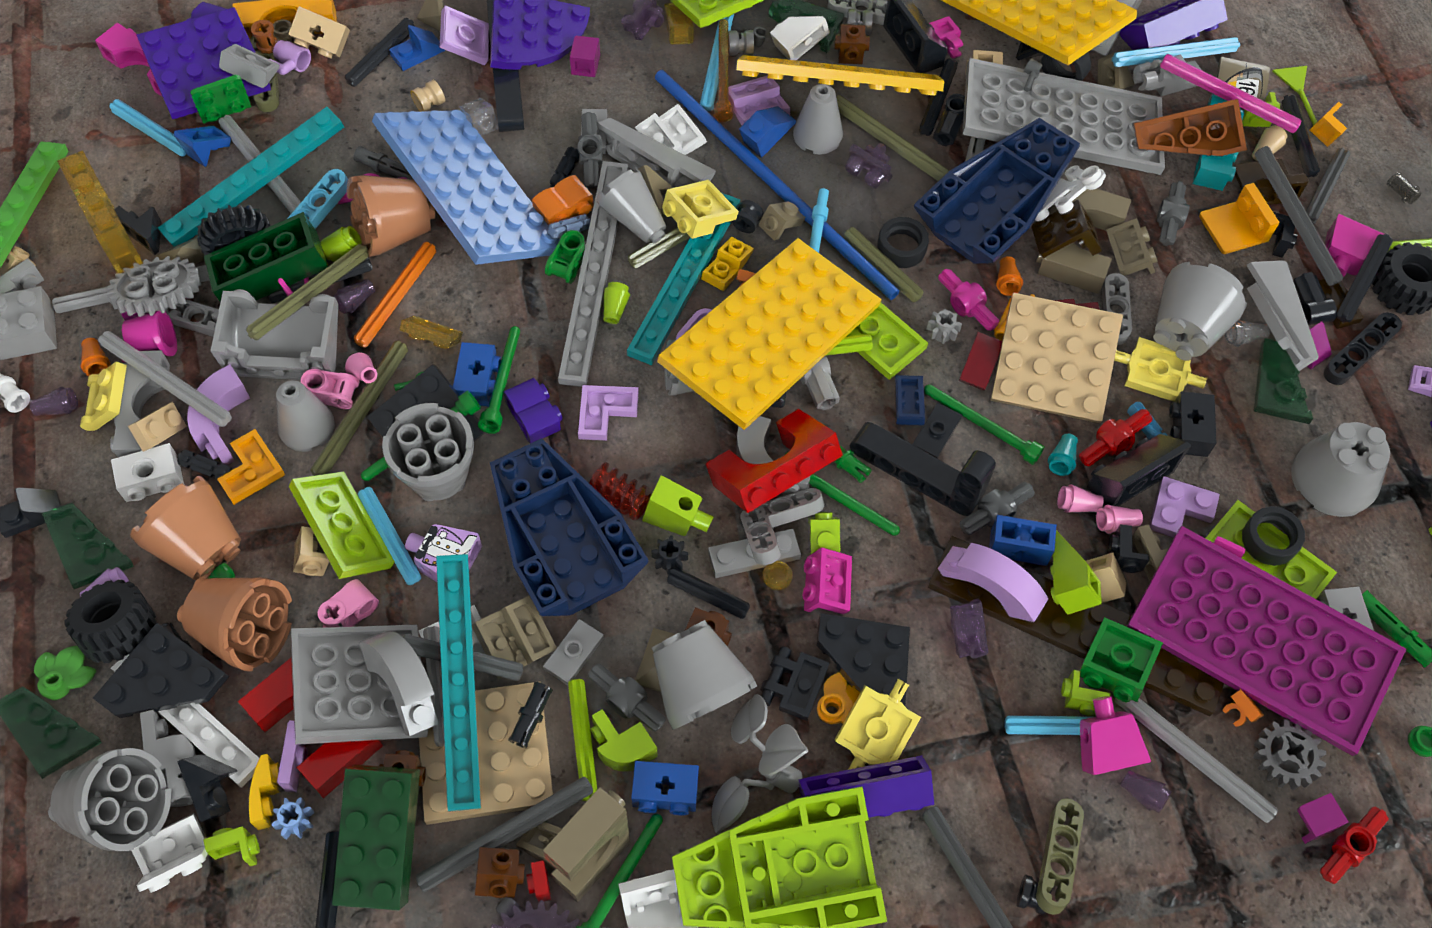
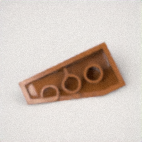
[1133,99,1247,156]

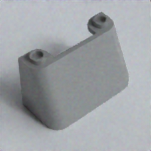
[211,289,338,380]

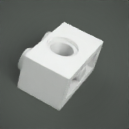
[111,443,184,502]

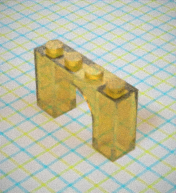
[57,150,143,273]

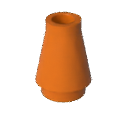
[996,256,1023,296]
[81,338,111,376]

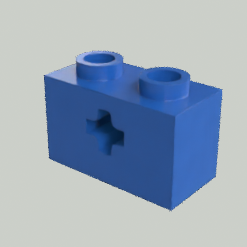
[453,342,501,407]
[989,515,1057,566]
[631,761,699,816]

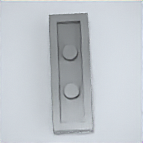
[708,529,801,578]

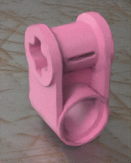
[301,369,360,409]
[318,579,379,628]

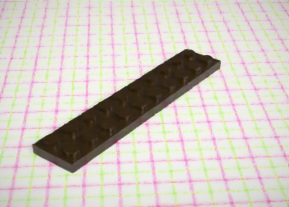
[927,536,1224,717]

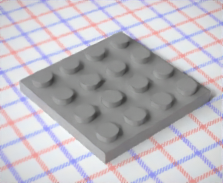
[291,625,428,745]

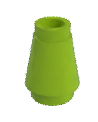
[603,282,630,324]

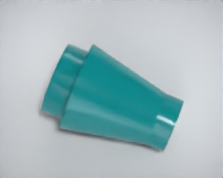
[1048,434,1078,476]

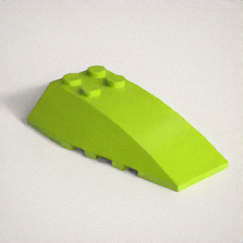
[672,786,887,928]

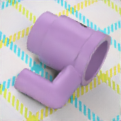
[269,40,311,75]

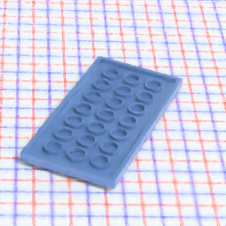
[372,110,560,265]

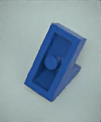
[389,25,445,71]
[174,126,231,167]

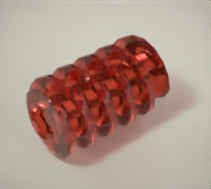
[589,462,652,521]

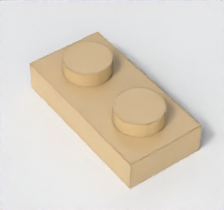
[128,402,187,452]

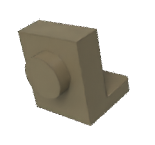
[759,201,805,240]

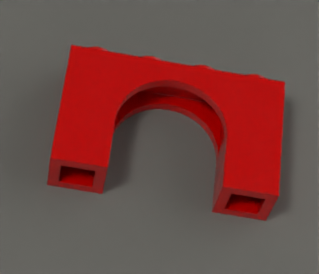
[705,409,843,513]
[238,658,383,799]

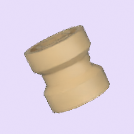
[410,79,445,112]

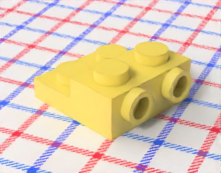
[662,180,739,239]

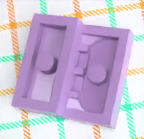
[725,75,790,125]

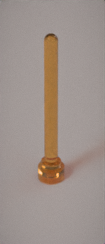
[713,19,733,122]

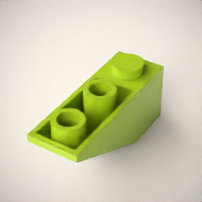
[1050,530,1102,615]

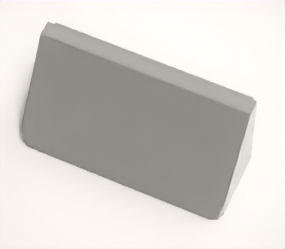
[219,44,280,88]

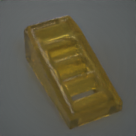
[664,3,694,44]

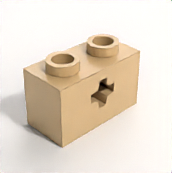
[289,6,350,59]

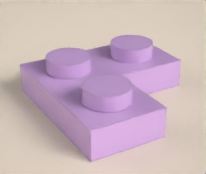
[578,385,639,441]
[1149,476,1220,537]

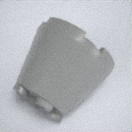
[1153,262,1247,361]
[382,403,474,501]
[1291,422,1390,517]
[652,620,757,730]
[48,748,171,851]

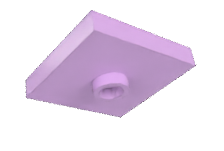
[440,6,489,65]

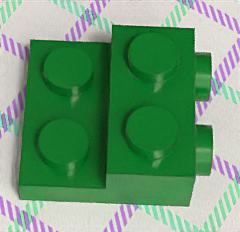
[1080,617,1163,702]

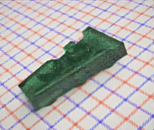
[769,0,844,53]
[1254,338,1313,424]
[42,503,134,589]
[0,686,102,779]

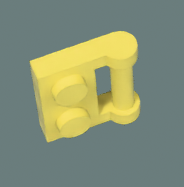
[80,361,127,431]

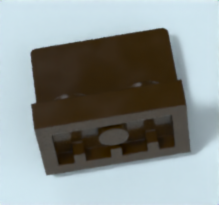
[1234,158,1309,205]
[1031,200,1102,258]

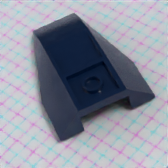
[914,117,1080,264]
[490,438,649,616]

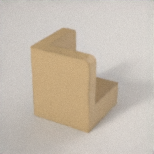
[1086,553,1126,603]

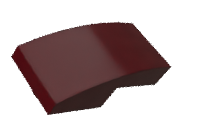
[959,332,1002,391]

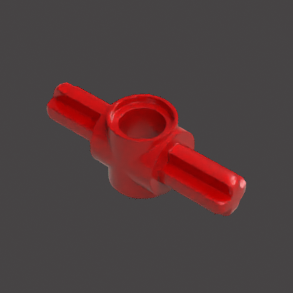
[1079,409,1153,466]
[1320,807,1389,884]

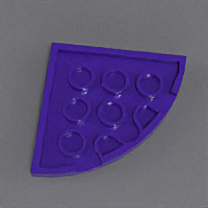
[490,0,590,70]

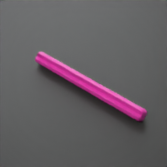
[1160,54,1301,133]

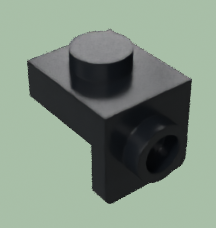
[1272,212,1298,258]
[1108,524,1149,573]

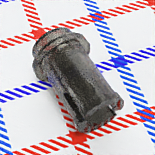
[1386,172,1422,204]

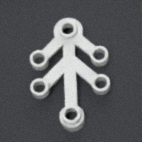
[1035,165,1106,221]

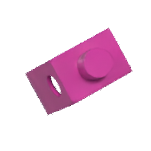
[1325,214,1384,277]
[1080,696,1151,775]

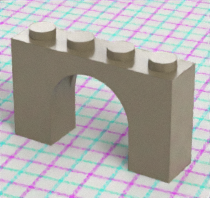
[1036,188,1131,294]
[543,787,630,903]

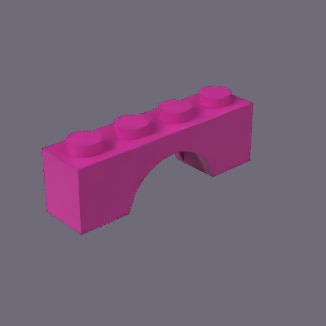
[95,23,162,96]

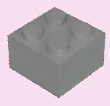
[0,286,57,360]

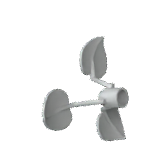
[712,694,808,835]

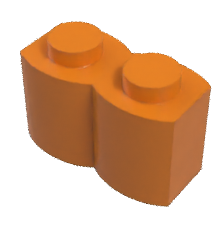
[532,175,594,225]

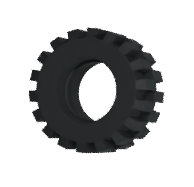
[1371,242,1432,315]
[64,580,157,663]

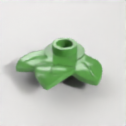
[34,646,97,700]

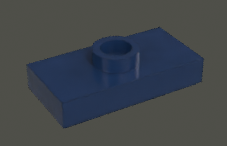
[895,375,925,425]

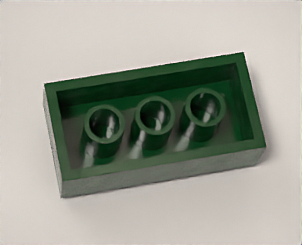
[204,212,328,302]
[332,764,420,910]

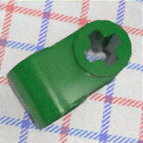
[545,230,585,284]

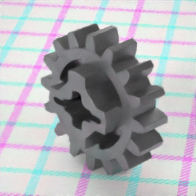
[1253,719,1326,790]

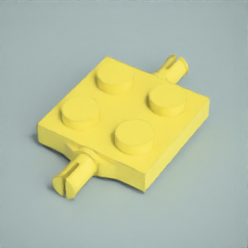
[1114,337,1207,401]
[834,679,921,770]

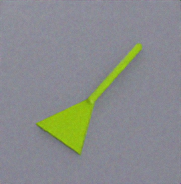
[1272,66,1317,126]

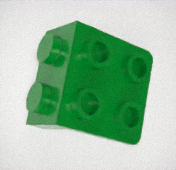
[190,75,252,124]

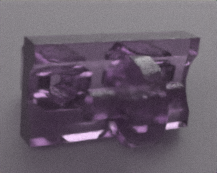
[621,0,664,40]
[845,143,893,189]
[950,599,988,659]

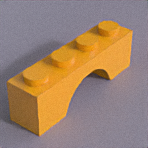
[233,0,337,39]

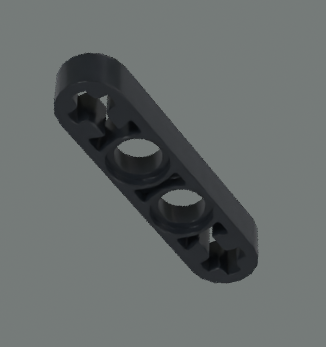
[1323,312,1402,385]

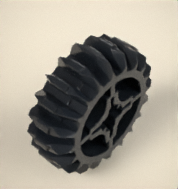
[197,204,271,256]

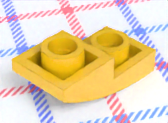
[701,236,754,291]
[249,754,280,830]

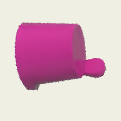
[121,311,177,363]

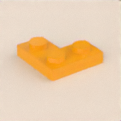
[217,429,285,505]

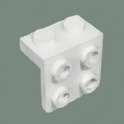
[131,813,208,893]
[619,869,698,928]

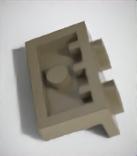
[1106,218,1158,276]

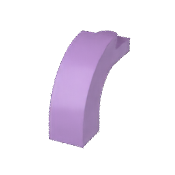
[187,364,250,465]
[938,543,1048,622]

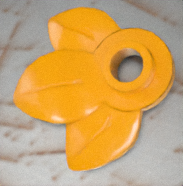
[817,672,860,724]

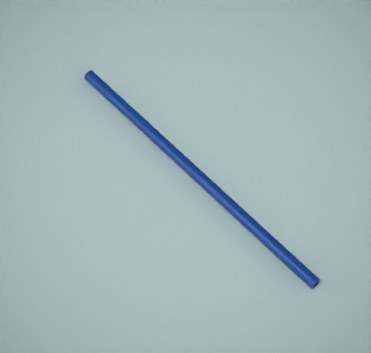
[655,70,899,300]

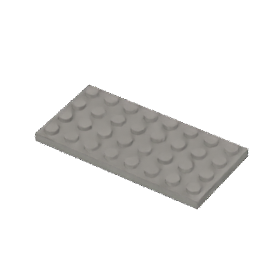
[962,58,1165,175]

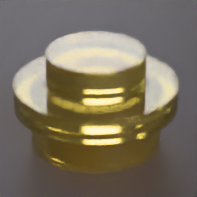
[763,561,793,590]

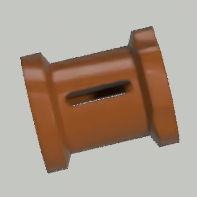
[251,20,278,54]

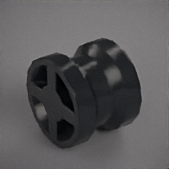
[732,200,764,234]
[1017,874,1052,915]

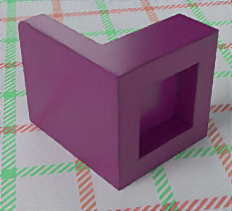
[570,36,600,77]
[1297,793,1349,844]

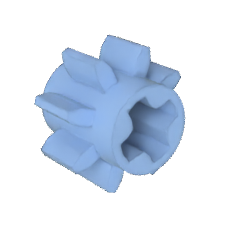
[272,797,314,840]

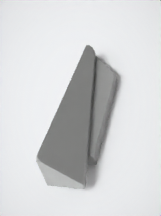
[597,118,716,188]
[1247,260,1319,371]

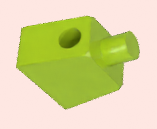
[642,476,714,536]

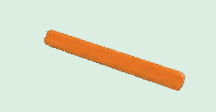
[354,241,436,348]

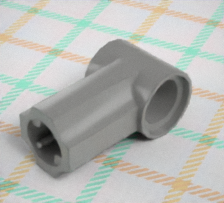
[800,355,840,410]

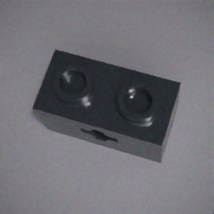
[1169,391,1217,457]

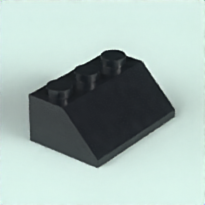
[883,0,947,73]
[1087,434,1191,507]

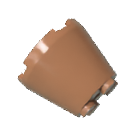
[347,175,435,257]
[130,476,241,580]
[177,577,292,671]

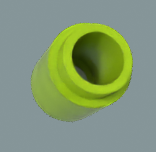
[321,226,362,262]

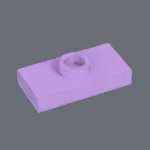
[277,720,308,792]

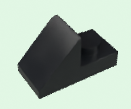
[111,206,162,255]
[0,488,64,538]
[177,754,238,822]

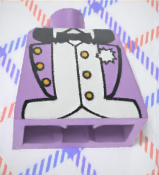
[405,524,482,582]

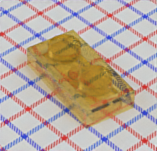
[400,315,463,349]

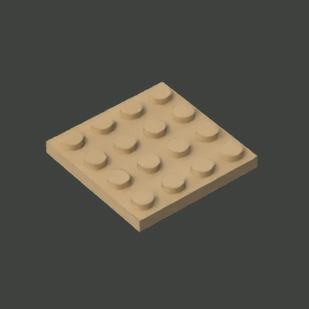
[990,293,1123,423]
[419,681,553,825]

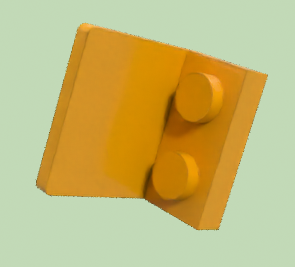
[1199,183,1280,254]

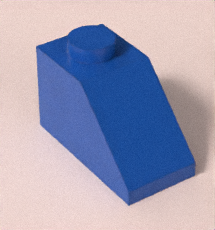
[739,106,796,158]

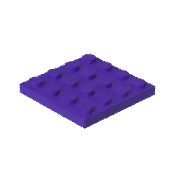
[136,7,271,120]

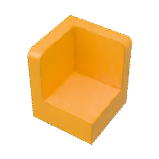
[1309,102,1347,147]

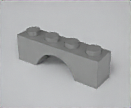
[110,350,170,458]

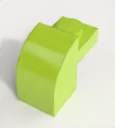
[590,709,658,772]

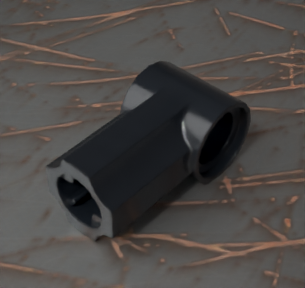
[933,94,965,147]
[1293,272,1337,325]

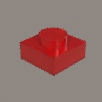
[526,860,551,903]

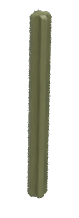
[836,95,950,181]
[246,244,369,340]
[310,341,408,476]

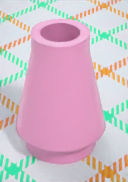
[345,353,377,383]
[1057,484,1104,513]
[1096,505,1143,534]

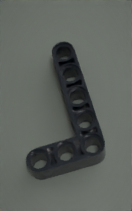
[849,422,996,516]

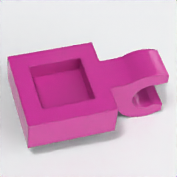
[929,16,963,58]

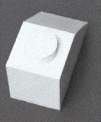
[770,16,830,60]

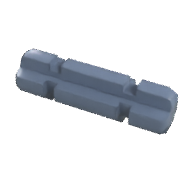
[547,214,591,239]

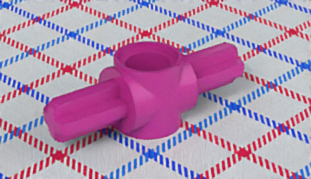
[938,269,999,331]

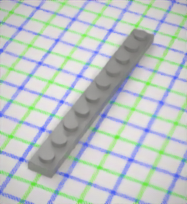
[558,161,629,387]

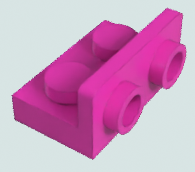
[802,547,852,614]

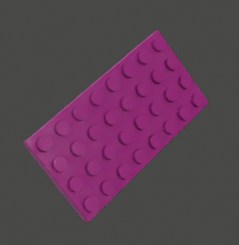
[1126,526,1406,756]

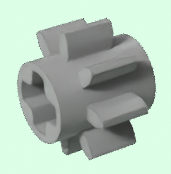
[926,309,962,344]

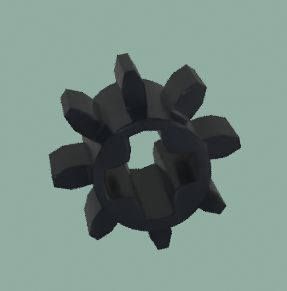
[651,535,688,575]

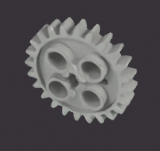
[107,256,201,317]

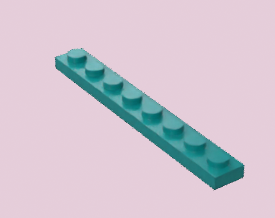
[158,106,345,247]
[627,193,740,365]
[436,554,481,812]

